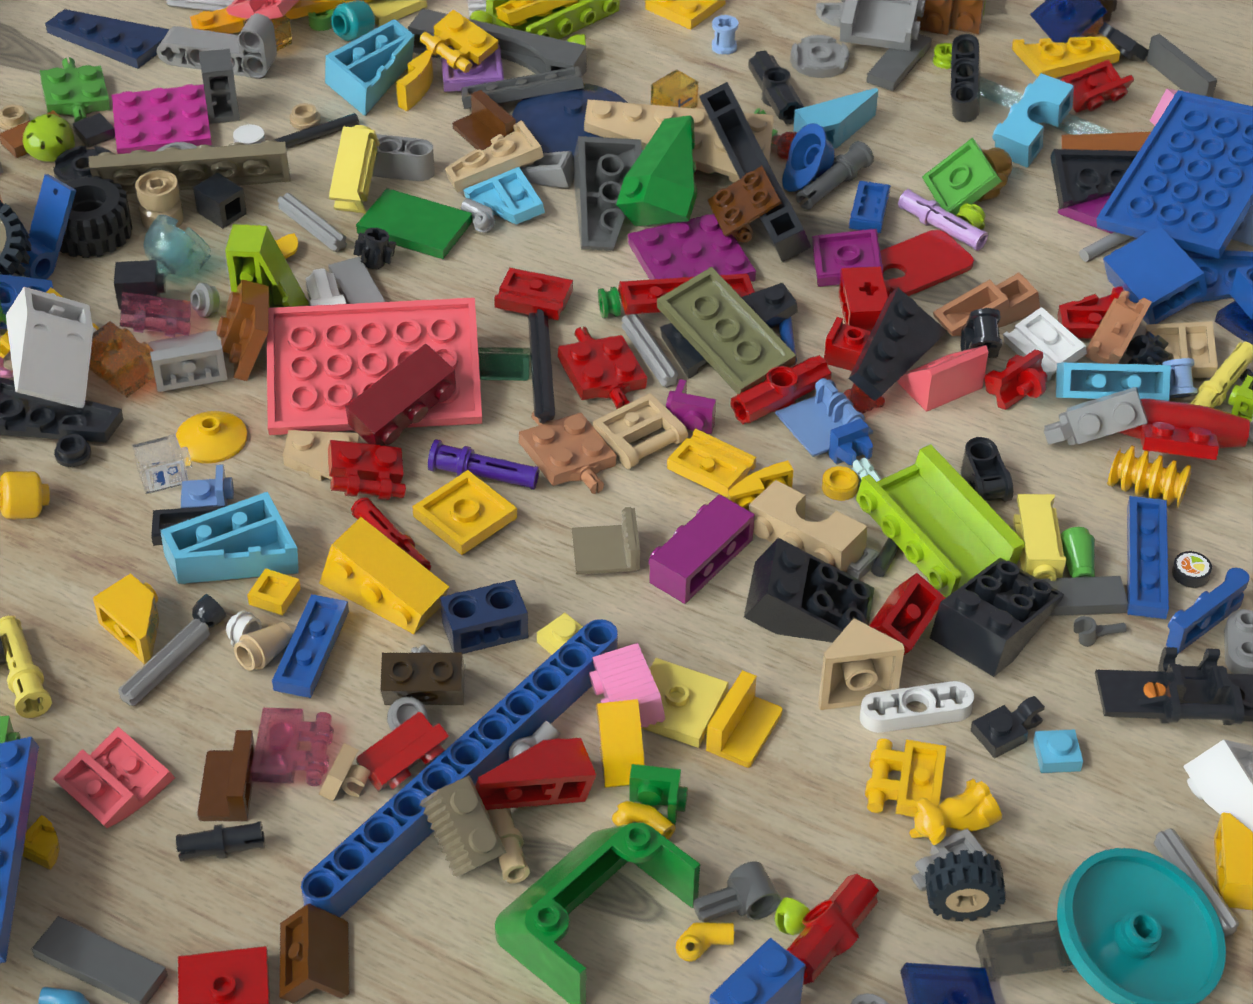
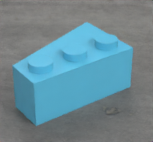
[161,491,299,584]

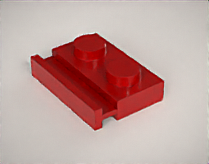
[494,268,573,321]

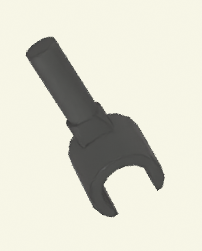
[1074,616,1127,647]

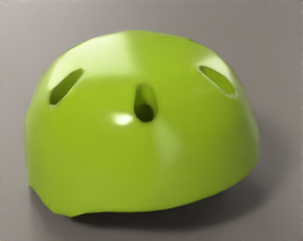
[23,114,75,162]

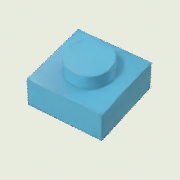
[1033,729,1083,773]

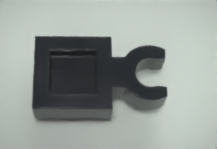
[1098,21,1148,61]

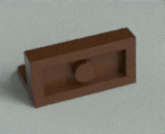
[452,90,516,150]
[197,730,257,821]
[280,903,349,1004]

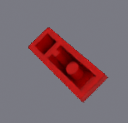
[475,738,596,810]

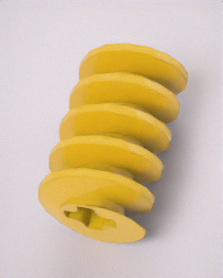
[1107,445,1191,508]

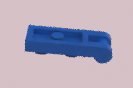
[1166,568,1250,654]

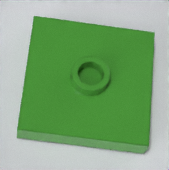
[922,138,1002,216]

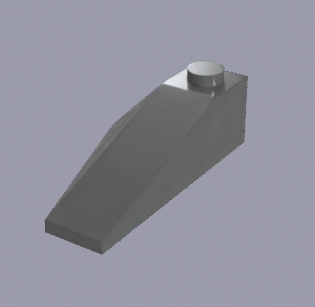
[573,136,642,251]

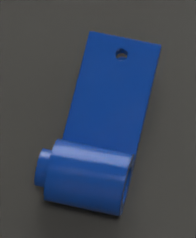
[21,174,76,280]

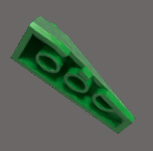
[616,115,697,227]

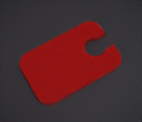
[880,230,974,296]

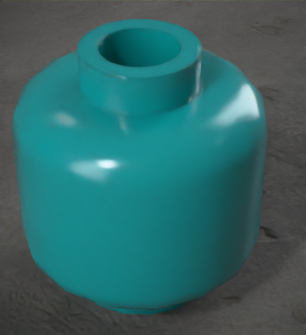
[331,0,375,41]

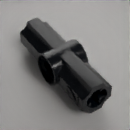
[748,50,804,124]

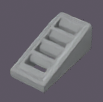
[520,151,574,188]

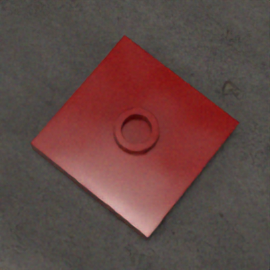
[178,946,270,1004]

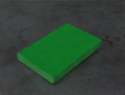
[356,188,473,259]

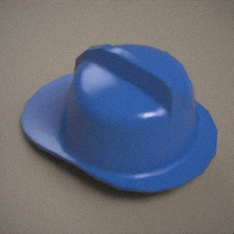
[782,123,835,192]

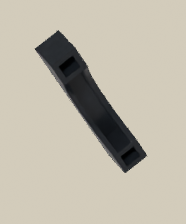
[699,82,811,262]

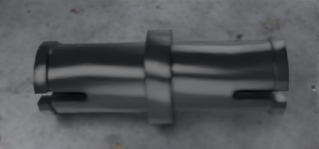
[176,821,265,862]

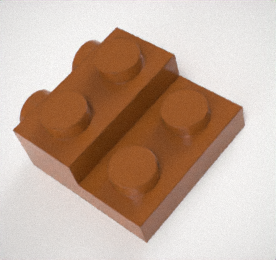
[916,0,985,35]
[216,279,269,381]

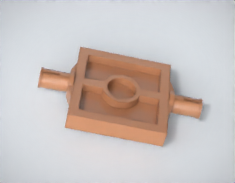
[518,411,617,494]

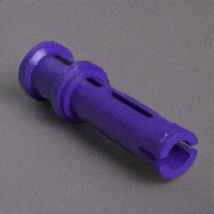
[428,439,540,490]

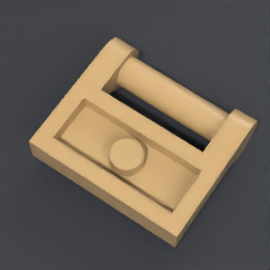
[593,393,688,469]

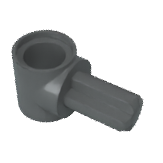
[693,861,781,922]

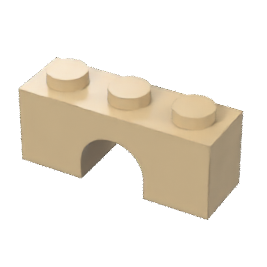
[749,480,867,573]

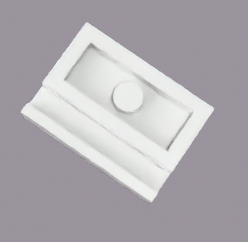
[1003,307,1087,381]

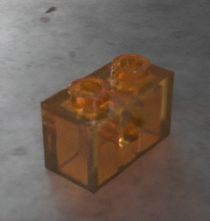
[89,321,155,398]

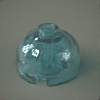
[143,215,211,278]

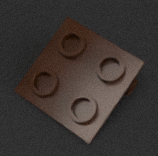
[707,166,782,243]

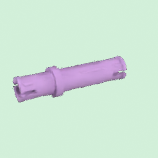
[898,189,988,251]

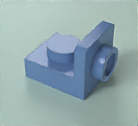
[181,464,234,508]

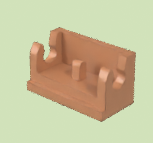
[1084,291,1152,364]

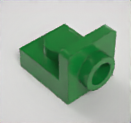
[629,764,688,825]

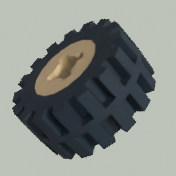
[925,850,1006,921]

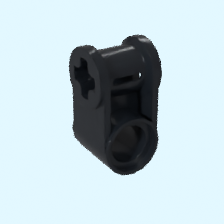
[960,308,1002,358]
[961,437,1014,502]

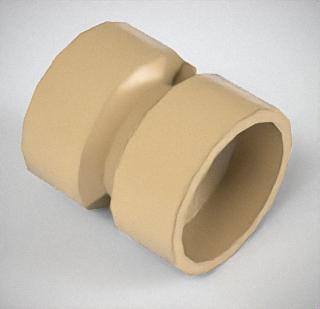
[135,170,183,232]

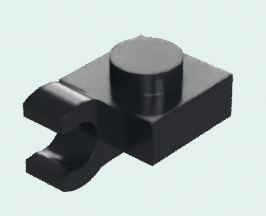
[971,696,1045,759]

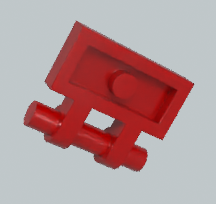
[328,440,406,500]

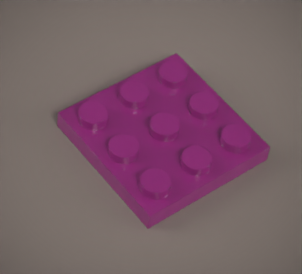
[628,214,756,282]

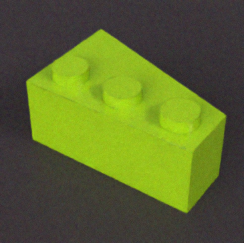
[225,224,310,308]

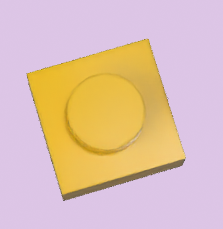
[247,568,301,616]

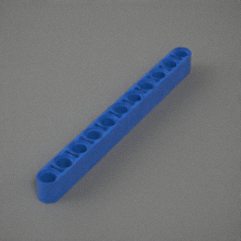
[301,619,618,917]

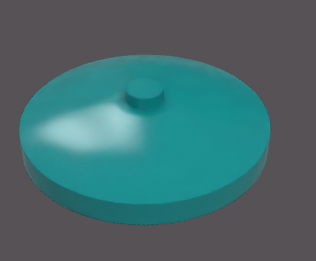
[1057,848,1226,1004]

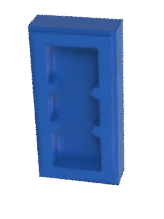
[849,181,891,233]

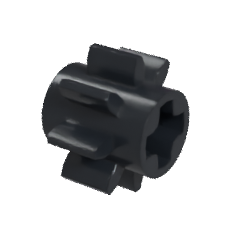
[353,228,396,269]
[1126,331,1170,365]

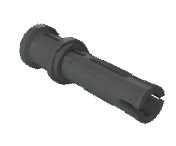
[796,141,874,210]

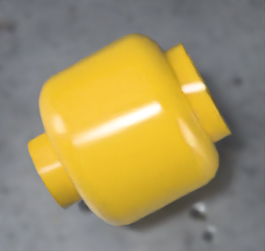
[0,471,50,519]

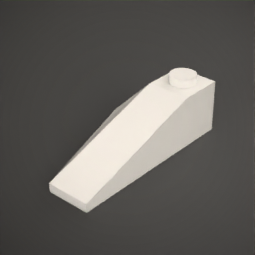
[1184,739,1253,832]

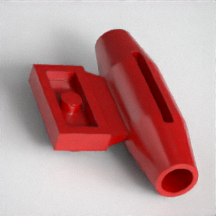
[1117,398,1250,460]

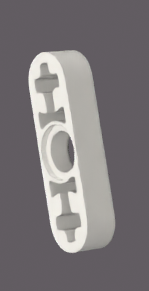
[860,681,974,733]

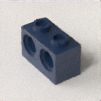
[440,579,529,654]

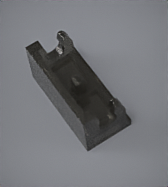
[975,920,1076,983]

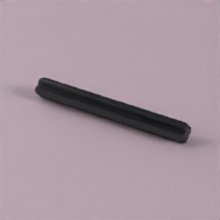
[528,309,555,424]

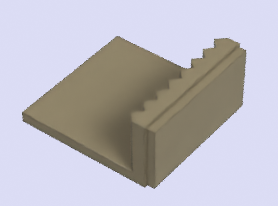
[572,507,640,575]

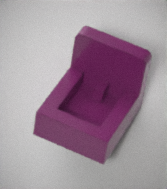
[666,379,716,434]

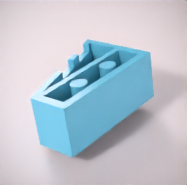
[325,19,414,116]

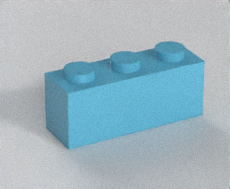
[1056,362,1171,401]

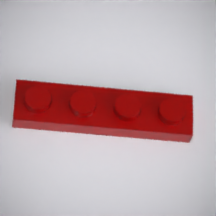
[618,273,755,315]

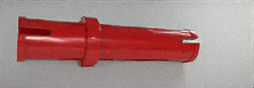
[351,497,431,571]

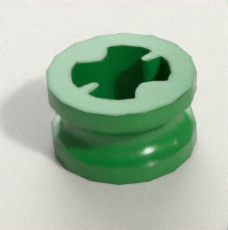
[598,286,621,319]

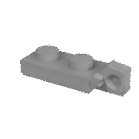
[1044,387,1148,445]

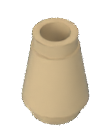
[234,622,293,671]

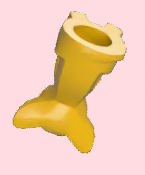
[909,778,1002,845]

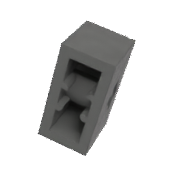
[199,48,240,124]

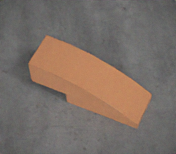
[933,272,1040,336]

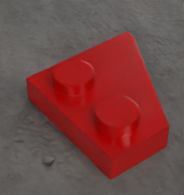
[1057,286,1124,339]

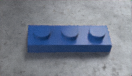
[272,594,349,698]

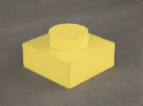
[537,613,583,655]

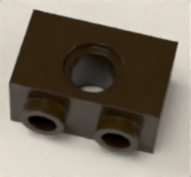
[380,652,465,705]

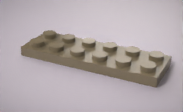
[89,140,291,194]

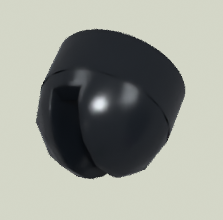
[192,594,226,628]

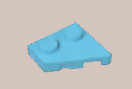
[463,167,545,225]

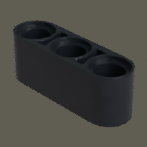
[950,34,981,122]

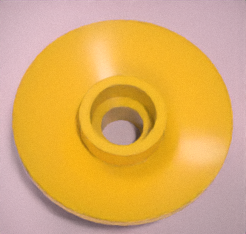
[175,411,247,463]

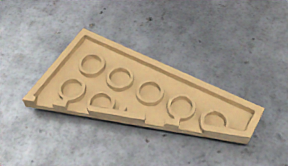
[584,100,774,182]

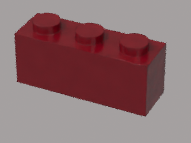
[345,343,456,446]

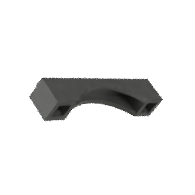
[408,8,587,77]

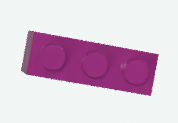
[648,494,755,604]

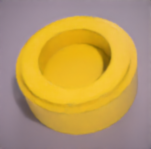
[822,466,859,501]

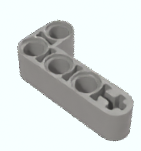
[157,14,277,78]

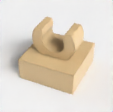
[319,743,371,801]

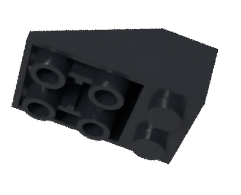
[744,537,874,643]
[929,558,1064,677]

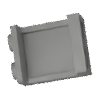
[840,0,925,51]

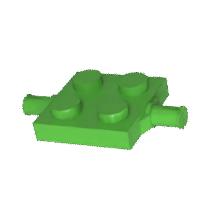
[40,57,110,122]

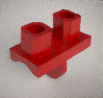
[984,349,1048,410]

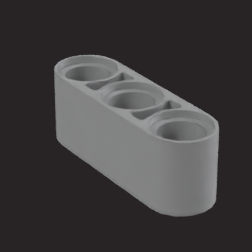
[372,134,435,181]

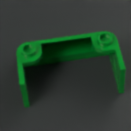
[495,822,700,1004]

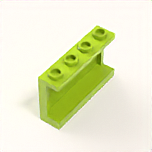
[486,0,620,39]
[856,444,1025,597]

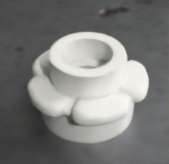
[226,610,262,646]

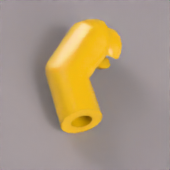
[675,922,734,962]

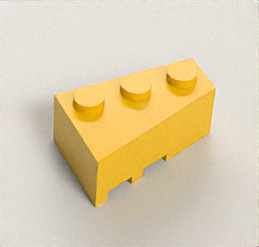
[319,517,449,634]

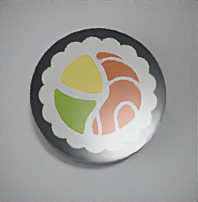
[1172,551,1212,588]

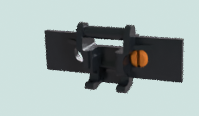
[1095,647,1253,725]

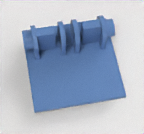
[775,378,873,457]

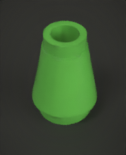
[1060,527,1095,578]

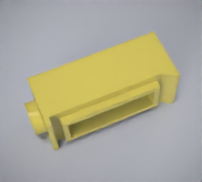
[329,125,380,213]
[1013,494,1066,581]

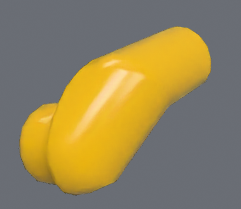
[612,801,676,839]

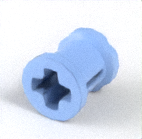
[712,15,739,55]
[1162,358,1198,398]

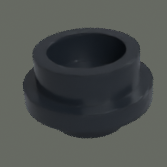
[54,434,92,467]

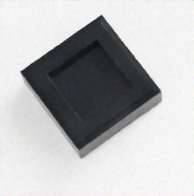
[72,113,115,147]

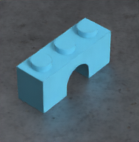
[993,73,1074,168]

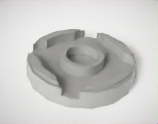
[790,35,850,78]

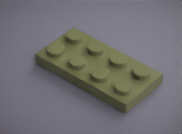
[657,267,796,394]

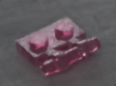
[119,292,191,337]
[251,707,334,786]

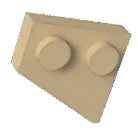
[1146,321,1218,378]
[283,430,360,482]

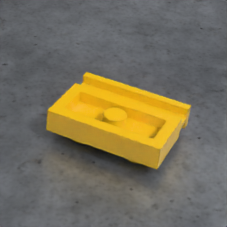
[667,429,756,497]

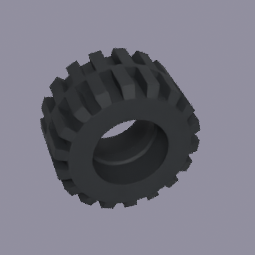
[60,176,133,258]

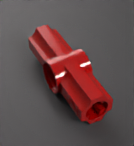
[731,355,832,425]
[786,873,879,985]

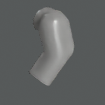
[461,198,495,233]
[509,721,560,759]

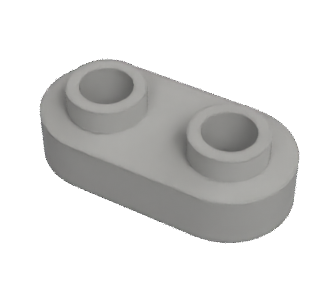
[1224,609,1253,675]

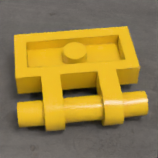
[420,9,498,73]
[865,739,947,817]

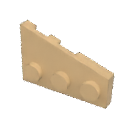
[445,120,544,193]

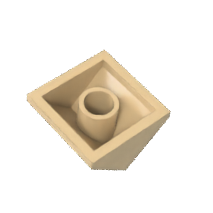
[818,618,905,710]

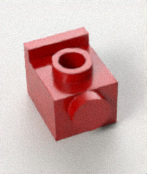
[824,317,871,371]

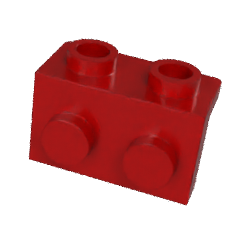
[1061,59,1134,113]
[356,712,449,792]

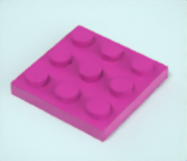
[112,84,212,154]

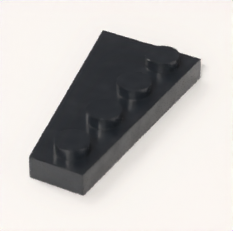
[660,282,798,379]

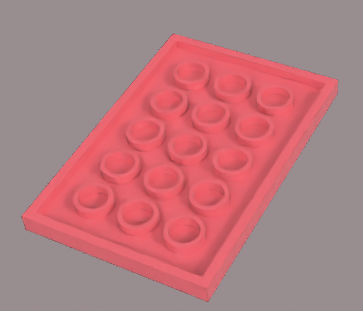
[267,297,482,435]

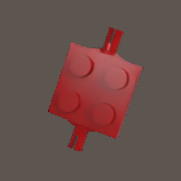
[557,326,647,409]

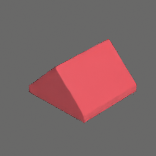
[897,345,989,412]

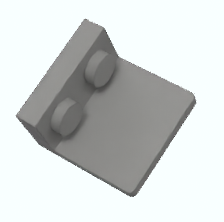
[148,330,227,392]

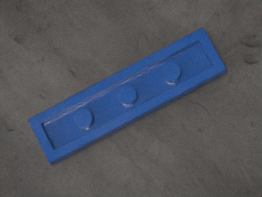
[1127,496,1169,619]

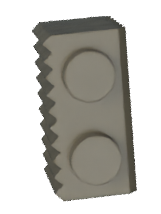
[420,775,506,877]

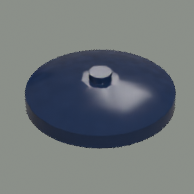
[512,83,628,159]

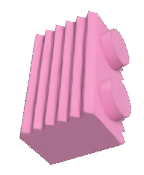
[589,643,665,728]

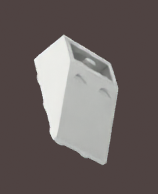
[6,287,93,408]

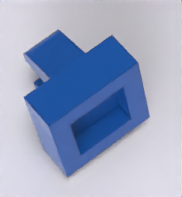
[829,418,873,465]

